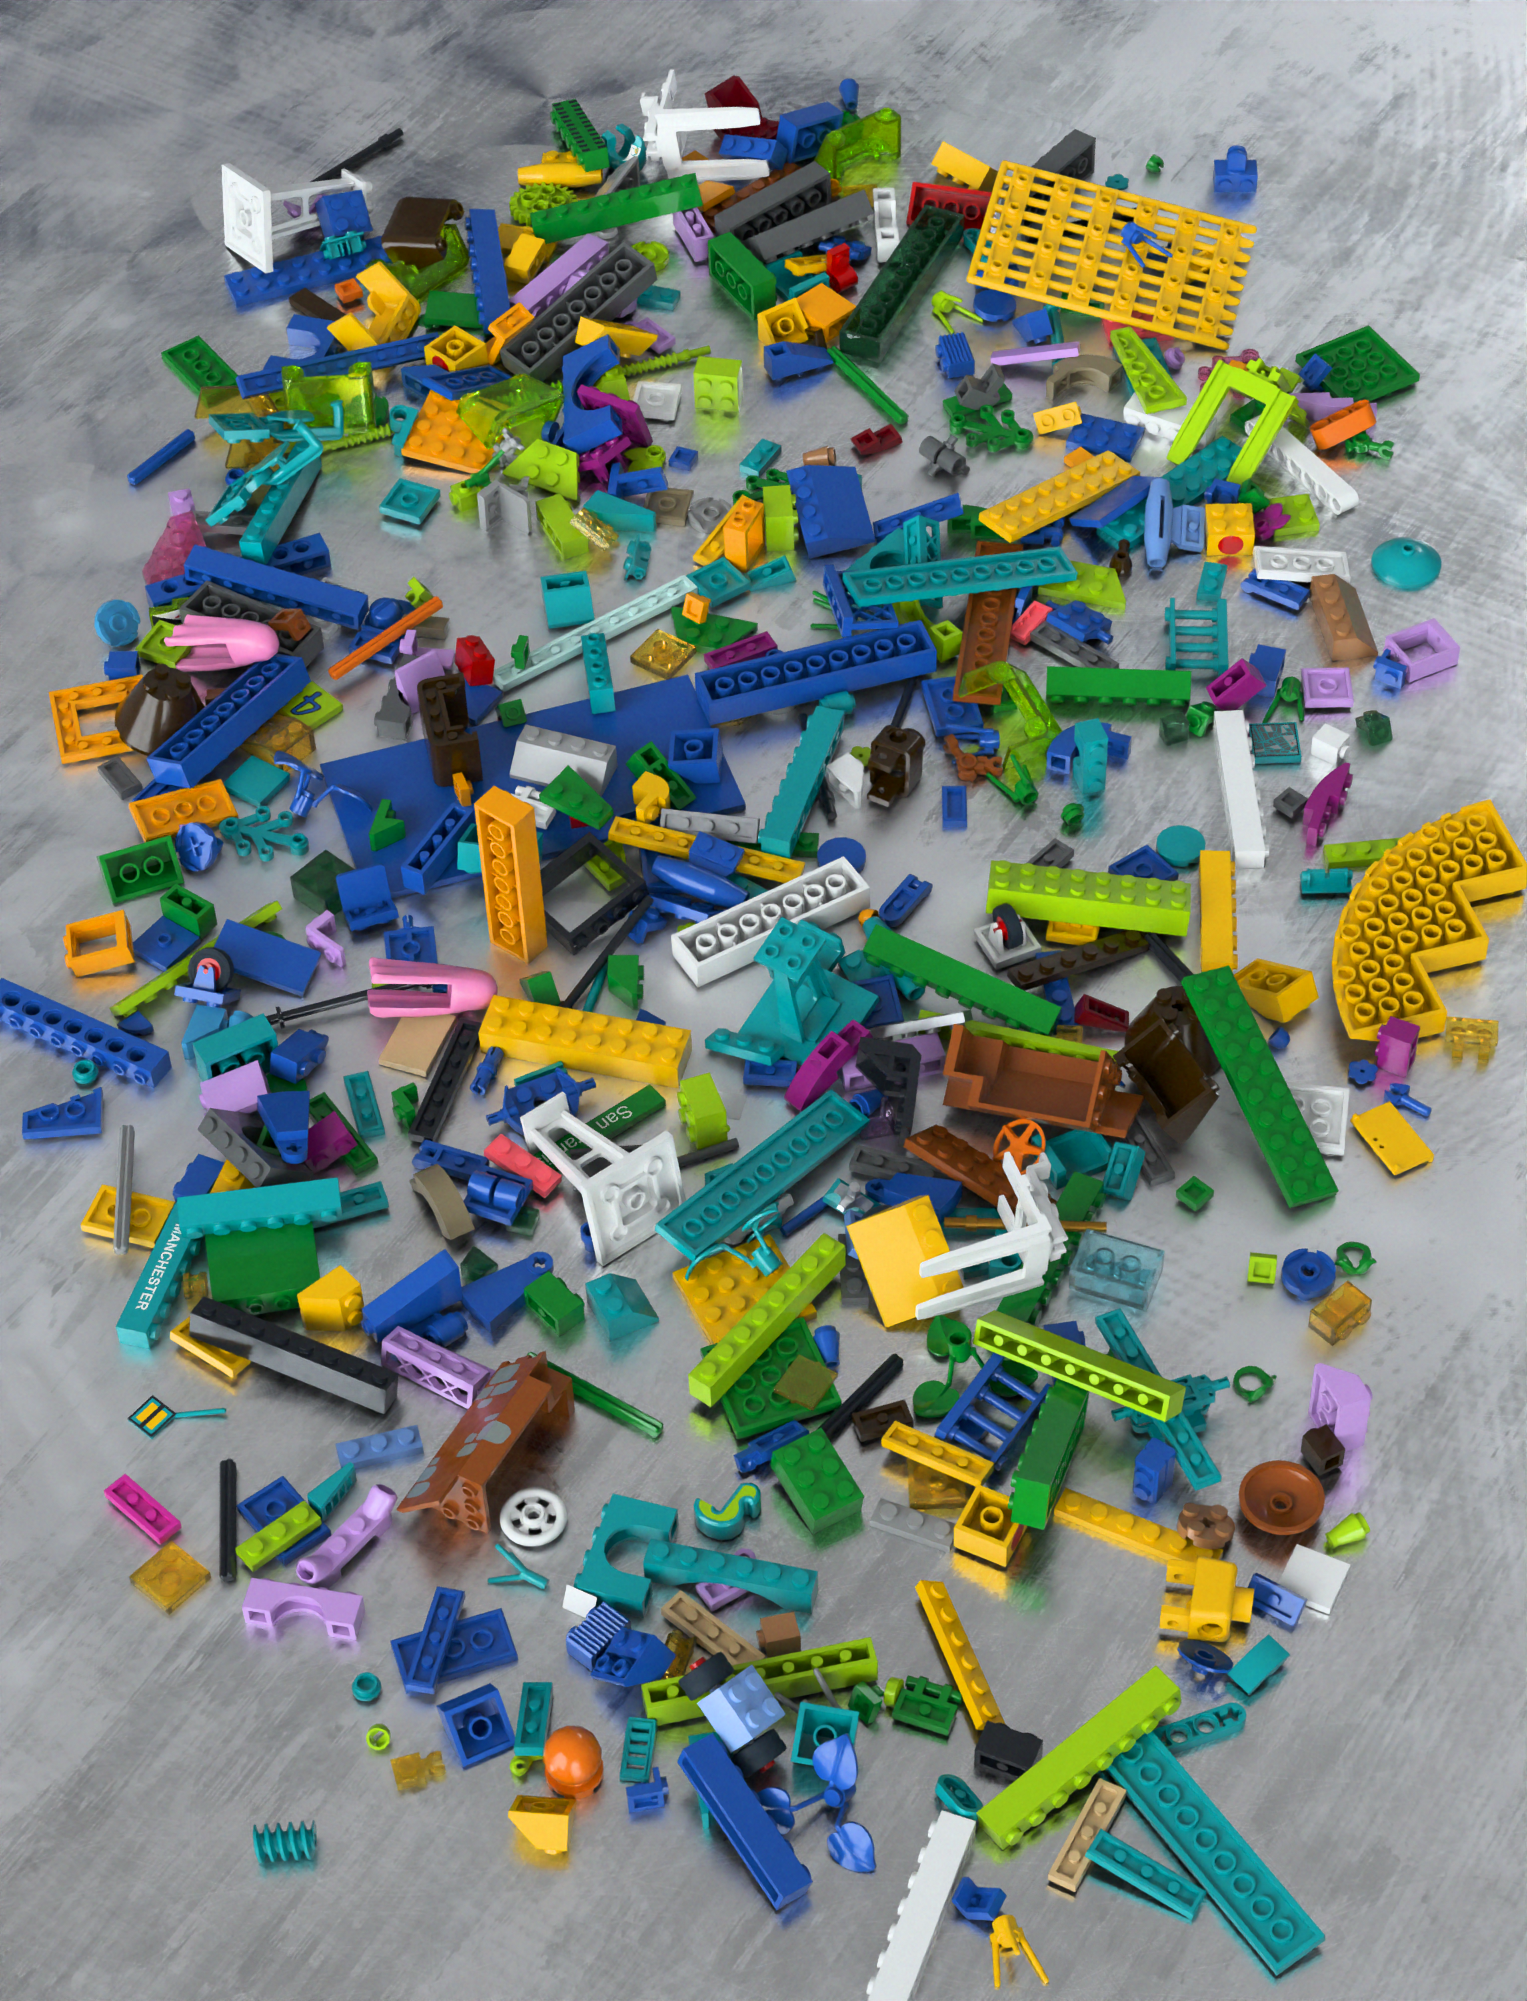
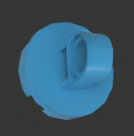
[95,599,140,646]

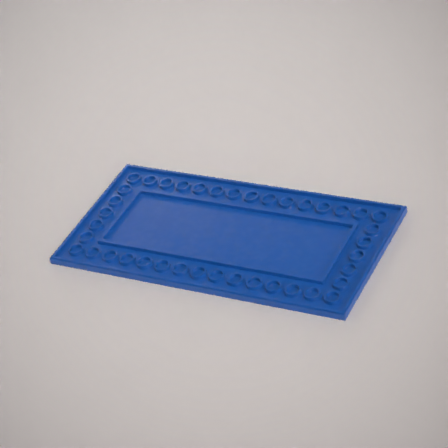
[320,675,746,899]

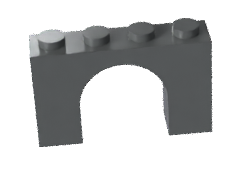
[197,1108,314,1188]

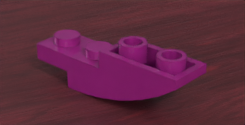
[1303,763,1353,846]
[784,1019,873,1112]

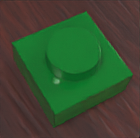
[511,635,530,669]
[1176,1176,1214,1212]

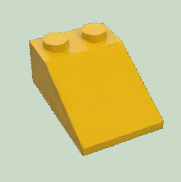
[1234,958,1319,1023]

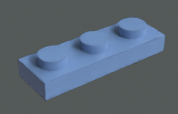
[335,1425,424,1469]

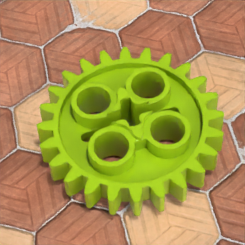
[509,182,578,227]

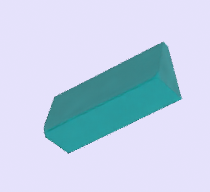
[1103,1141,1146,1201]

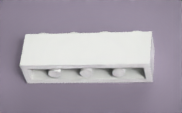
[1123,392,1217,450]

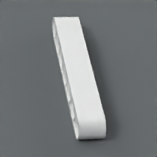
[1245,415,1359,515]

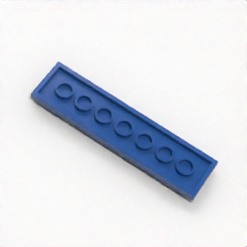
[224,236,395,307]

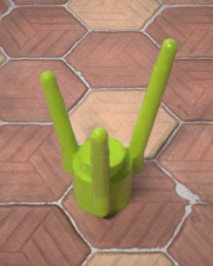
[931,290,984,334]

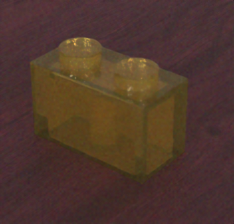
[1308,1281,1372,1346]

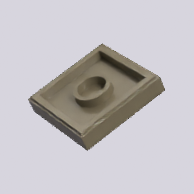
[643,488,694,527]

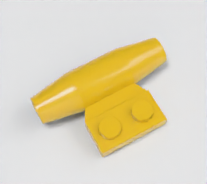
[518,151,603,188]

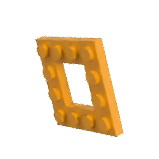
[49,674,143,764]

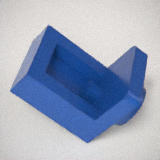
[1373,649,1407,689]
[628,907,667,944]
[952,1877,1007,1921]

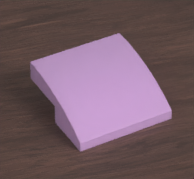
[394,649,445,715]

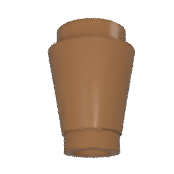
[803,446,837,466]

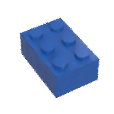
[776,101,844,163]

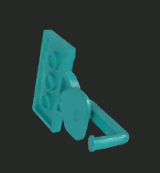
[209,399,344,443]
[205,418,324,527]

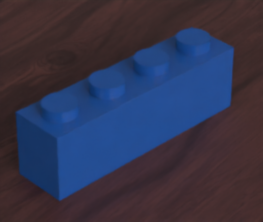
[401,802,475,895]

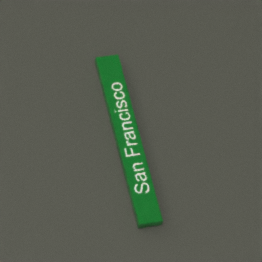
[533,1084,666,1172]

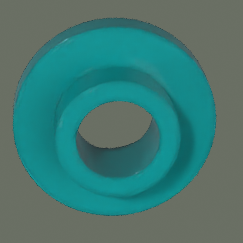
[72,1060,99,1084]

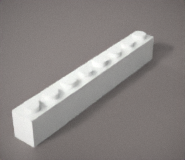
[1213,710,1269,869]
[867,1810,976,2001]

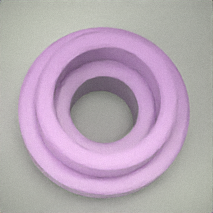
[1165,347,1185,369]

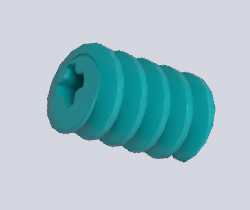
[253,1820,317,1863]

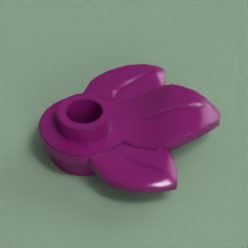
[1253,503,1291,540]

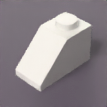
[826,753,864,809]

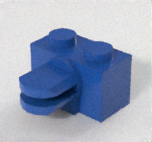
[1213,145,1258,193]

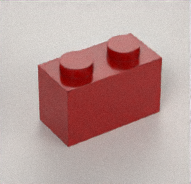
[454,635,495,686]

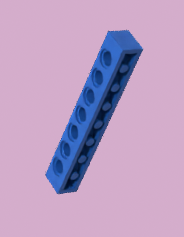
[145,533,331,615]
[0,978,172,1088]

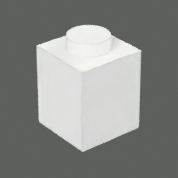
[1311,723,1351,766]

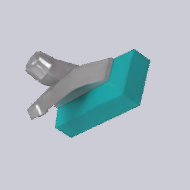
[823,1178,881,1215]

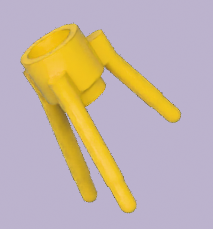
[989,1915,1049,1987]

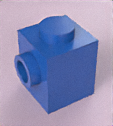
[104,651,141,680]

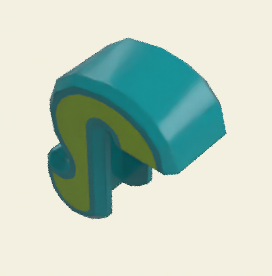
[693,1483,761,1540]

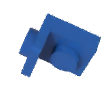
[1298,353,1332,393]
[1204,478,1241,504]
[626,1767,669,1813]

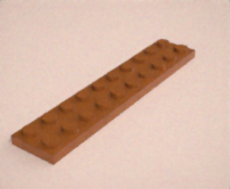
[953,541,1023,705]

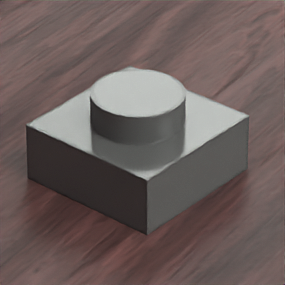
[1273,787,1308,818]

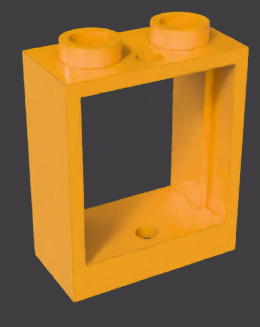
[724,498,765,573]
[63,910,135,977]

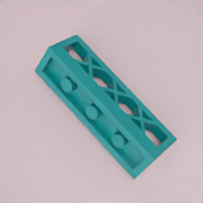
[903,515,943,609]

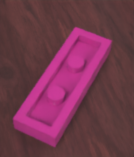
[104,1474,182,1545]

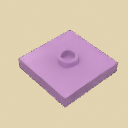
[1301,667,1354,708]

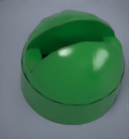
[1146,154,1164,173]

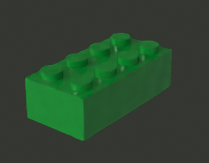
[708,232,777,320]

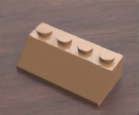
[1309,574,1378,661]

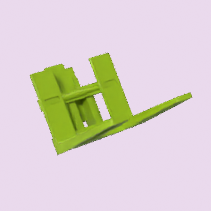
[1167,358,1310,487]

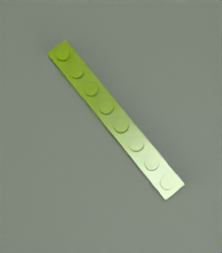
[109,901,282,1017]
[918,1009,1121,1069]

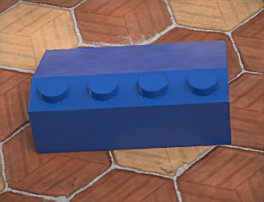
[786,465,876,559]

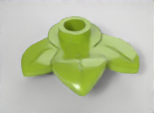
[624,445,666,473]

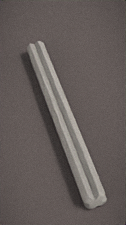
[113,1125,135,1255]

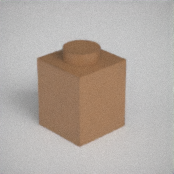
[756,1611,801,1658]

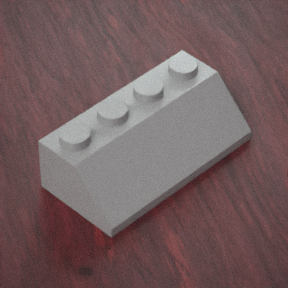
[509,725,617,797]

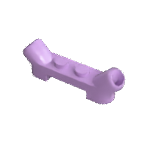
[296,1484,398,1589]

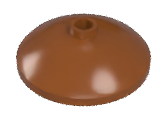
[1239,1460,1325,1535]

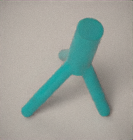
[487,1544,549,1590]

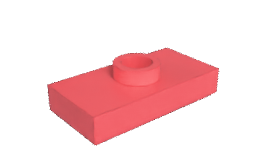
[1010,600,1053,646]

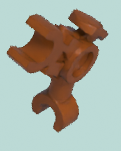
[943,734,1003,782]

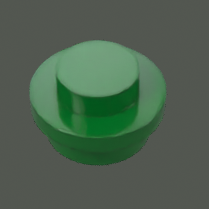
[1061,803,1085,825]

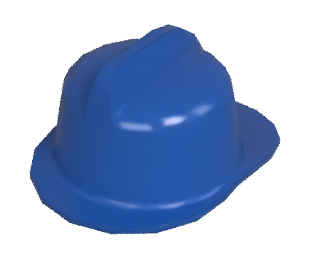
[364,597,416,630]

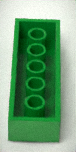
[1008,1378,1090,1530]

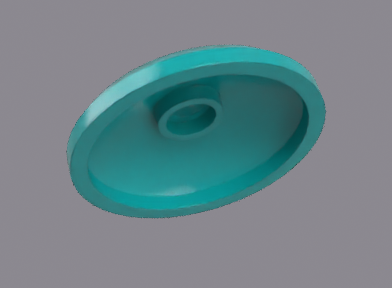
[1371,537,1442,588]

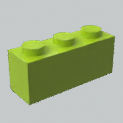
[535,493,591,560]

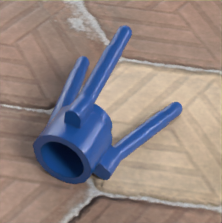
[1121,222,1173,268]
[946,724,1000,764]

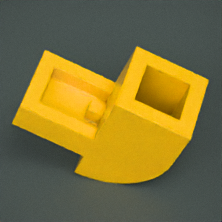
[632,771,671,824]

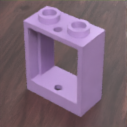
[1383,618,1460,683]

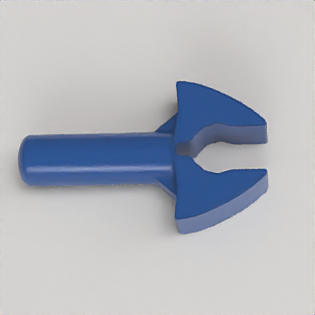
[1384,1083,1432,1117]

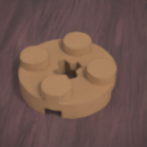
[1177,1503,1235,1549]

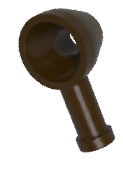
[1109,539,1132,577]

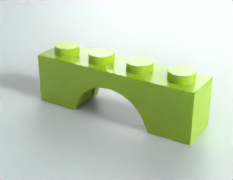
[883,600,963,662]

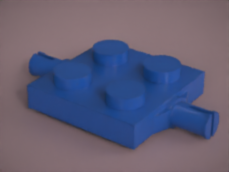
[1045,600,1114,645]
[384,915,438,964]

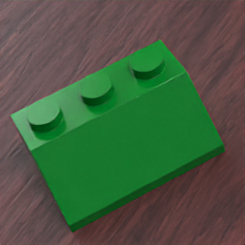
[96,835,185,904]

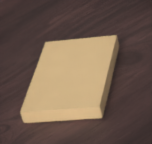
[379,1014,457,1077]

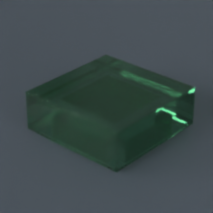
[506,1206,540,1236]

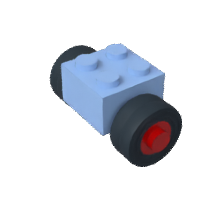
[678,1652,787,1778]

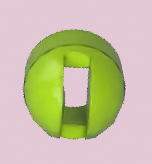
[366,1724,391,1750]

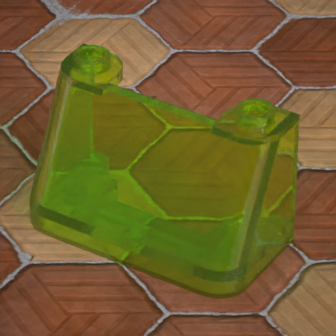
[813,108,901,185]
[365,224,469,300]
[281,362,376,434]
[456,373,565,450]

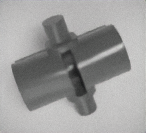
[919,434,970,477]

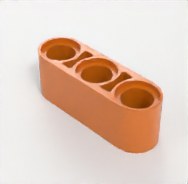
[1310,400,1377,450]

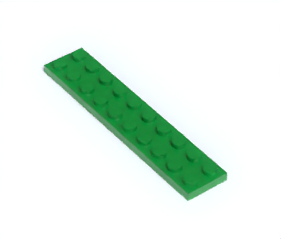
[1181,966,1339,1208]

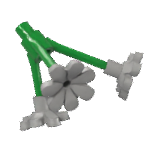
[465,427,529,497]

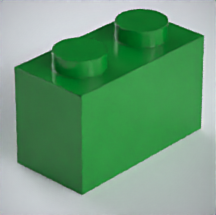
[159,884,217,939]
[523,1271,585,1337]

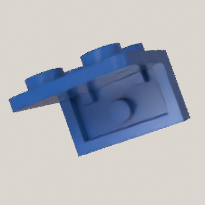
[336,863,399,931]

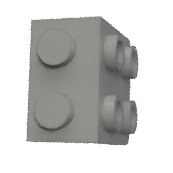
[477,479,532,534]

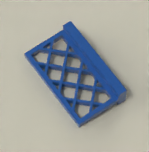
[822,564,899,637]

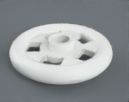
[500,1487,568,1546]

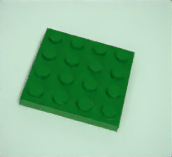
[1295,325,1420,403]
[700,1317,842,1440]

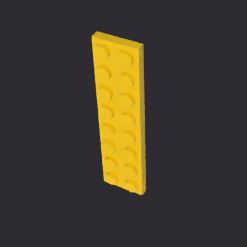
[978,450,1140,543]

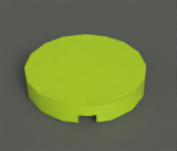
[631,241,669,272]

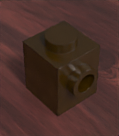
[1301,1424,1345,1476]

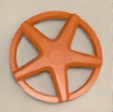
[992,1119,1046,1175]

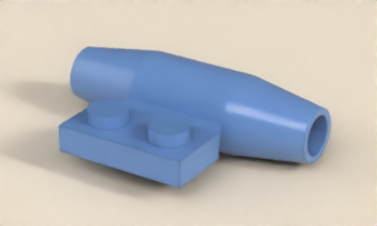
[1144,478,1205,568]

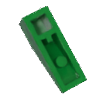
[626,741,697,810]

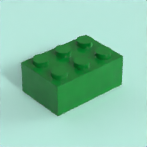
[770,1428,864,1535]

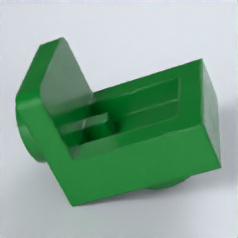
[1238,479,1270,514]
[1182,701,1219,737]
[391,1082,419,1129]

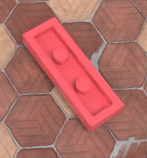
[484,1134,562,1198]

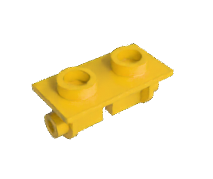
[1033,402,1082,435]

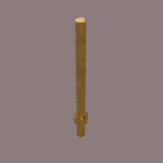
[944,1215,1107,1233]

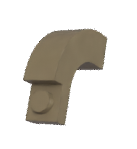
[1046,355,1123,400]
[409,1164,475,1240]

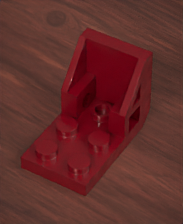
[704,75,779,140]

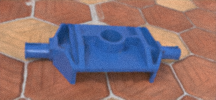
[486,1067,596,1136]

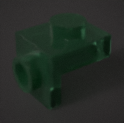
[1355,710,1393,746]

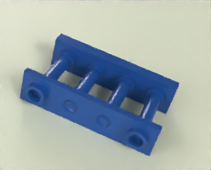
[934,1353,1052,1473]

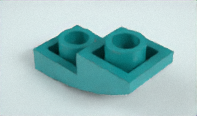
[1227,1634,1290,1696]

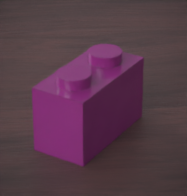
[1206,658,1267,711]
[1375,1016,1420,1078]
[304,1111,358,1174]

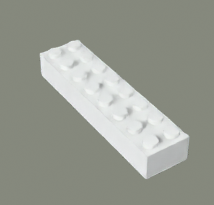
[671,856,870,987]

